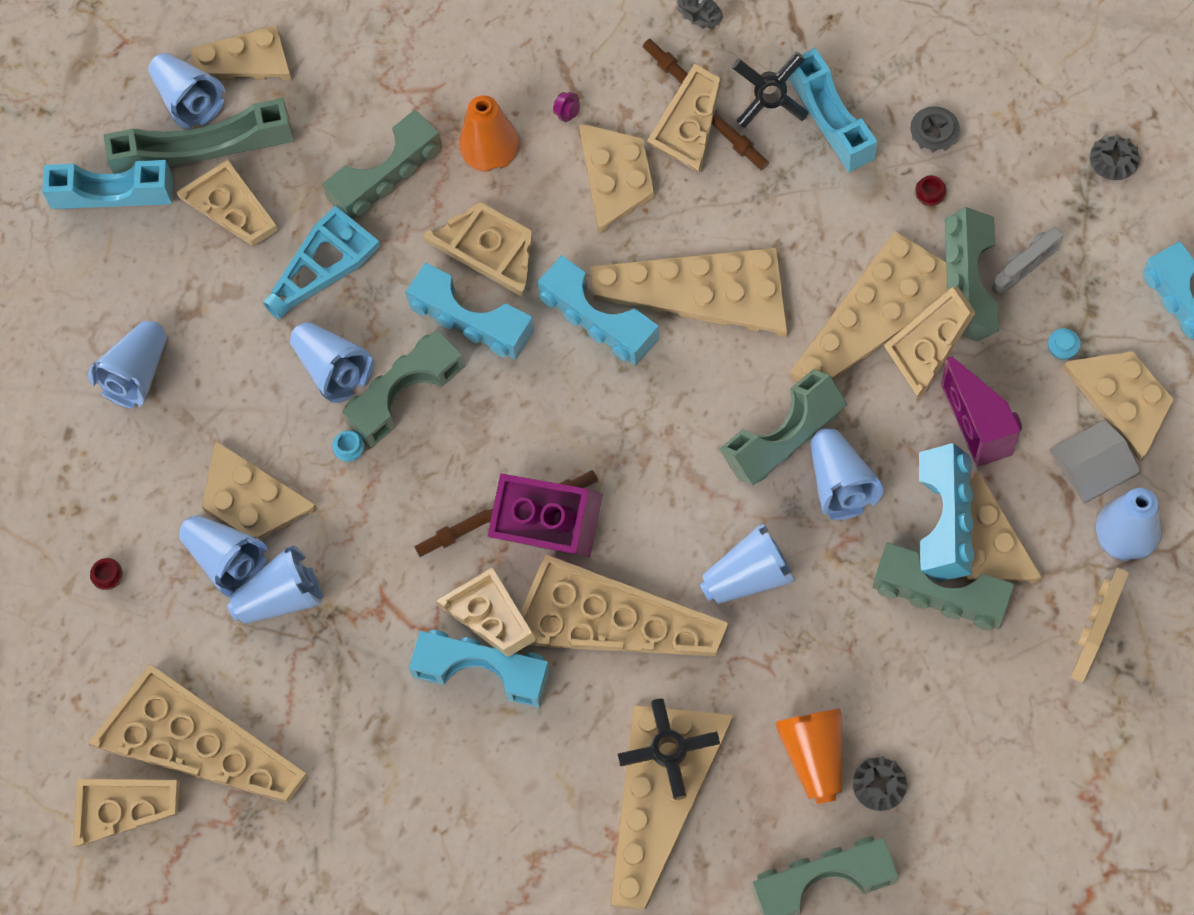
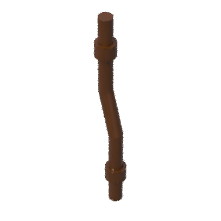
[642,39,769,171]
[414,470,598,557]

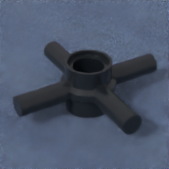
[732,51,809,128]
[617,698,720,800]

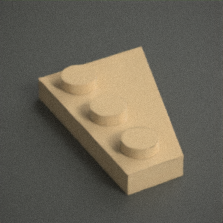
[190,25,292,80]
[647,64,722,173]
[176,159,278,247]
[883,287,976,396]
[436,567,536,657]
[1070,568,1129,683]
[73,779,180,847]

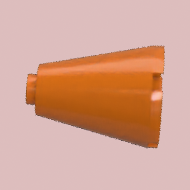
[459,95,519,172]
[775,708,842,804]

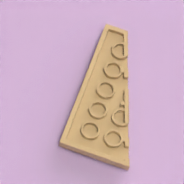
[789,231,947,382]
[590,248,787,337]
[520,554,728,656]
[88,664,308,803]
[611,705,734,910]

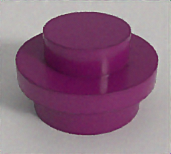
[553,92,580,122]

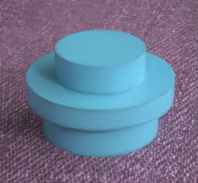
[1048,328,1080,360]
[332,430,365,462]

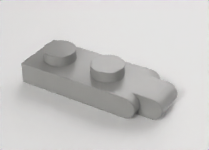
[992,227,1063,294]

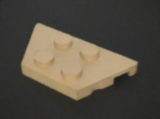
[579,124,654,233]
[423,202,533,297]
[1062,351,1174,461]
[202,442,317,541]
[936,471,1041,583]

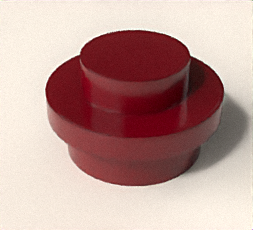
[915,175,946,206]
[90,558,123,590]

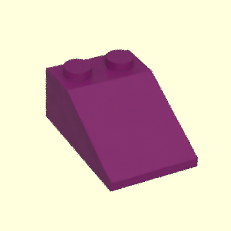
[941,356,1022,468]
[487,473,603,557]

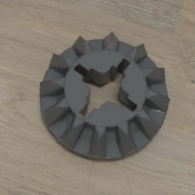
[677,0,723,29]
[910,106,960,153]
[1090,133,1140,180]
[853,756,907,811]

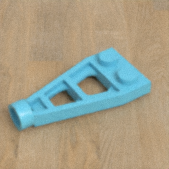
[263,205,381,320]

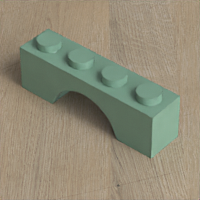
[322,110,442,219]
[945,207,999,342]
[342,330,465,448]
[719,369,847,485]
[873,542,1014,630]
[752,836,898,915]

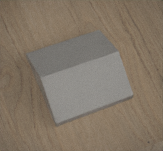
[1049,420,1140,504]

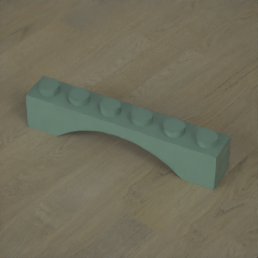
[103,98,294,174]

